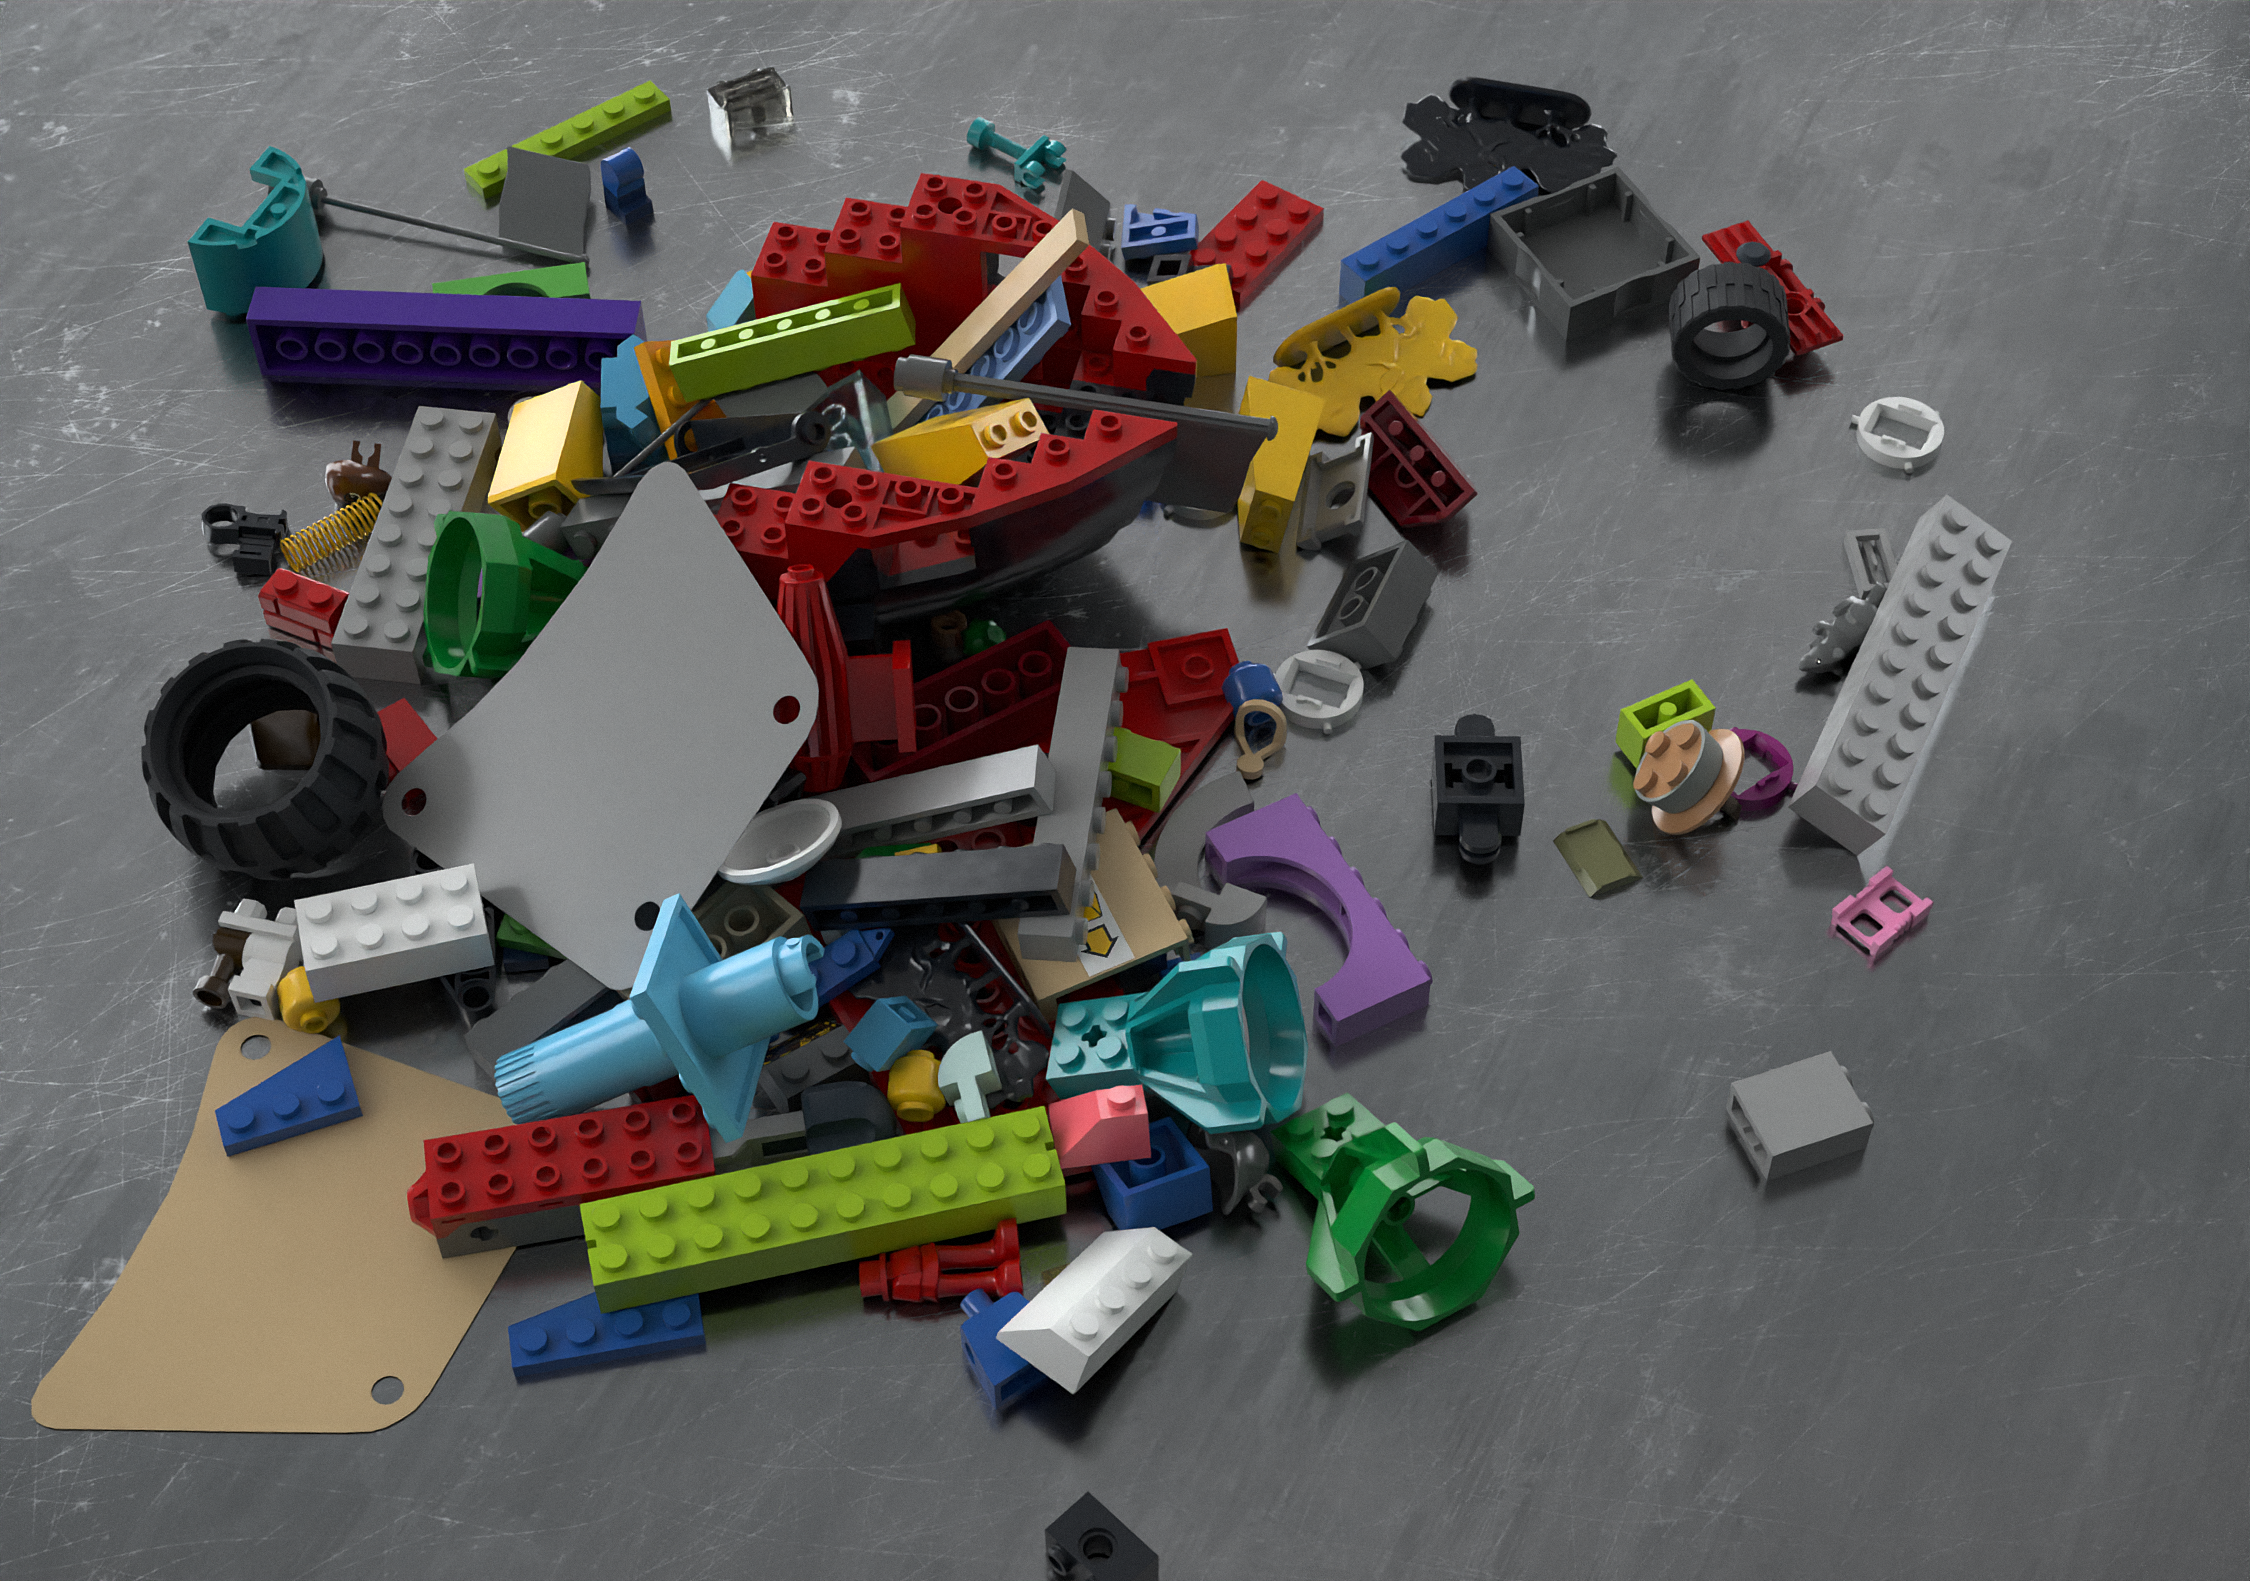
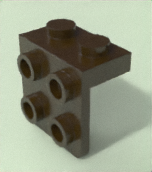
[248,710,321,770]

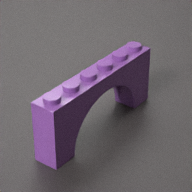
[1205,793,1433,1047]

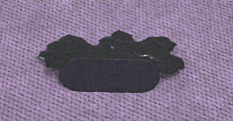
[1400,77,1618,193]
[847,922,1054,1109]

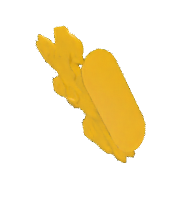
[1268,287,1478,437]

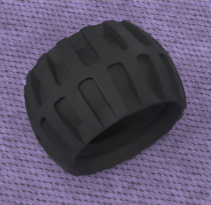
[141,638,389,880]

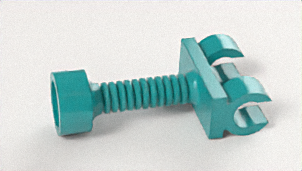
[966,117,1067,189]

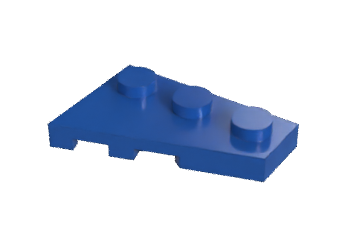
[215,1035,363,1157]

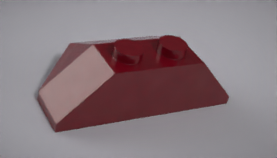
[1360,390,1478,529]

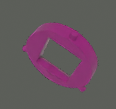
[1730,727,1798,811]

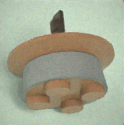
[1633,720,1745,835]

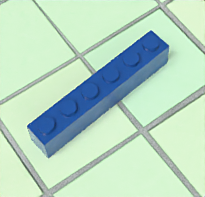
[1339,166,1539,304]

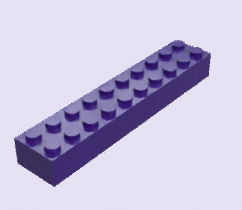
[246,287,647,388]

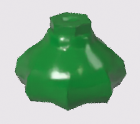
[960,618,1006,657]

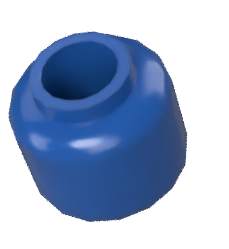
[1222,661,1283,726]

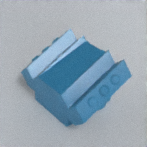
[601,334,670,467]

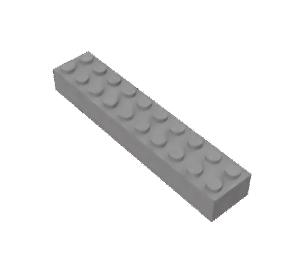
[1788,495,2012,856]

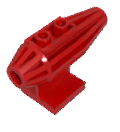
[773,564,917,792]

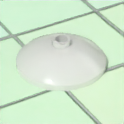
[717,799,842,885]

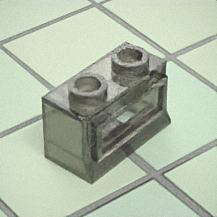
[707,66,794,138]

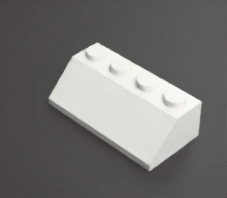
[996,1227,1193,1395]

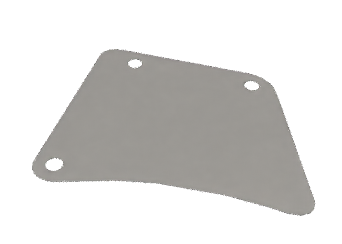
[382,462,819,990]

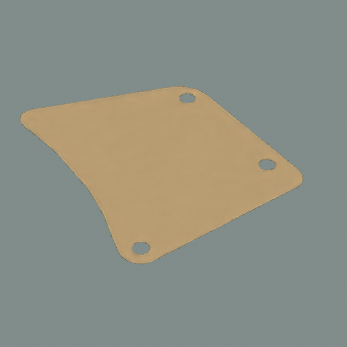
[31,1017,517,1433]

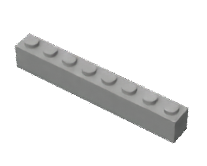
[1017,647,1129,962]

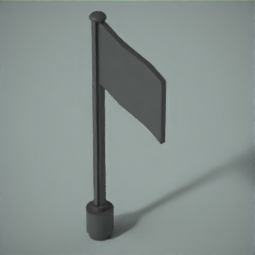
[894,354,1278,513]

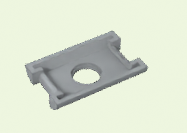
[1296,432,1374,550]

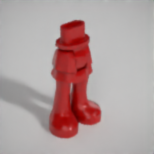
[859,1218,1024,1304]

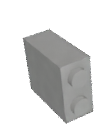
[1726,1051,1874,1181]

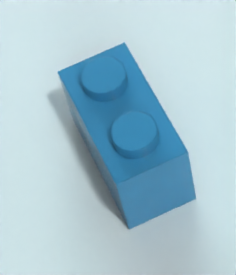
[843,996,939,1072]

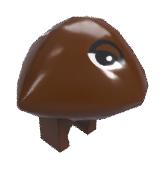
[325,440,392,506]

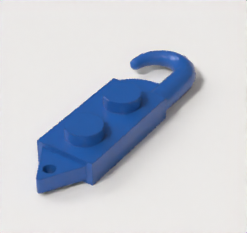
[769,928,895,1044]

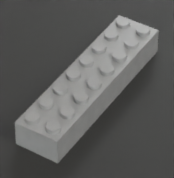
[331,406,502,684]

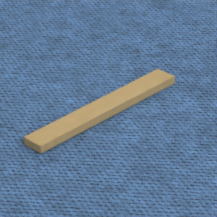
[884,208,1089,437]

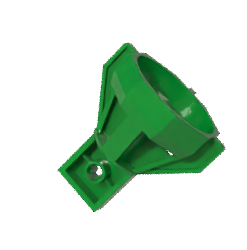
[422,511,589,679]
[1270,1092,1536,1332]

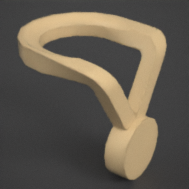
[1234,699,1287,779]

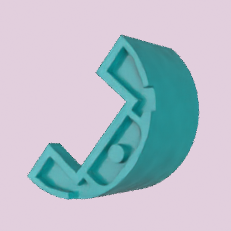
[187,146,323,316]

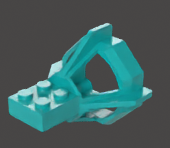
[1046,932,1309,1134]

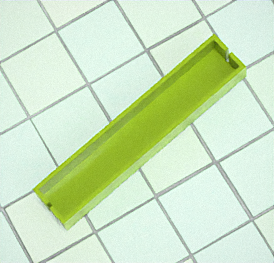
[580,1106,1067,1314]

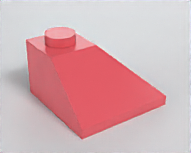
[1048,1085,1151,1169]

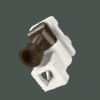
[193,898,303,1021]

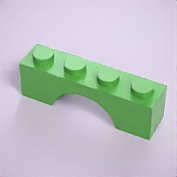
[432,262,591,299]

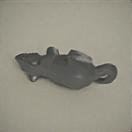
[1799,581,1887,675]

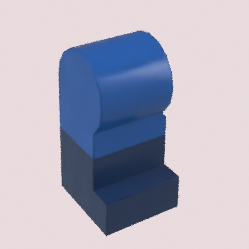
[601,147,654,226]

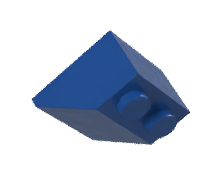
[1091,1117,1213,1230]

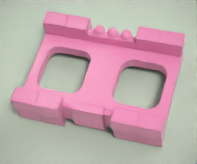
[1831,866,1934,958]

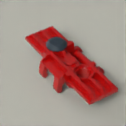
[1702,220,1844,356]

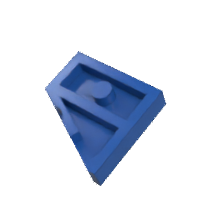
[1121,204,1199,260]

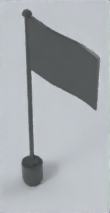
[268,146,591,267]
[522,371,830,554]

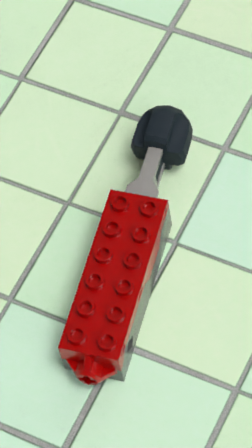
[407,1081,897,1259]

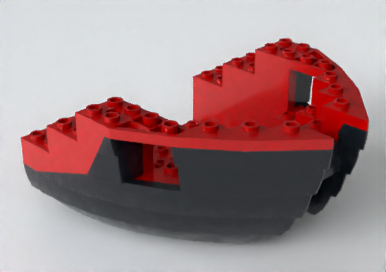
[713,173,1197,628]

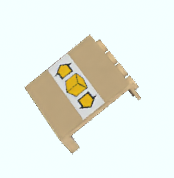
[990,808,1194,1023]

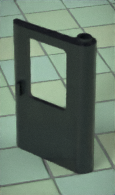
[571,411,832,495]

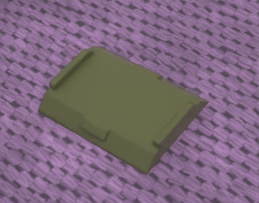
[1553,819,1643,898]

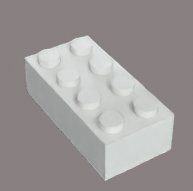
[294,863,494,1003]

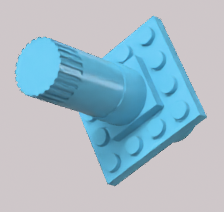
[494,893,825,1143]

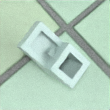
[938,1030,1002,1123]

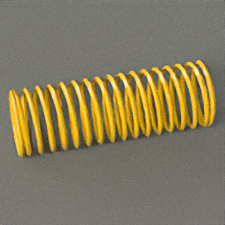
[280,493,383,573]

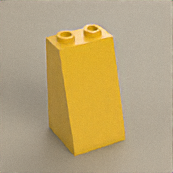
[1141,263,1237,377]
[1237,376,1326,553]
[488,380,603,532]
[870,398,1049,488]

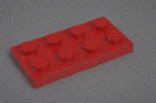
[1187,180,1324,304]

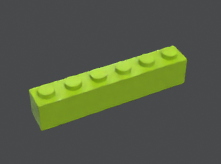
[669,283,916,403]

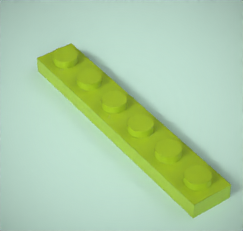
[464,80,671,200]

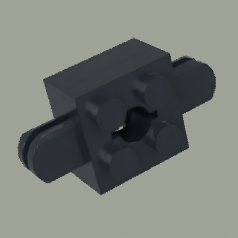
[1431,714,1525,864]

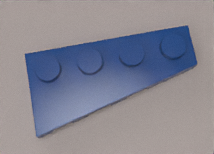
[508,1292,706,1377]

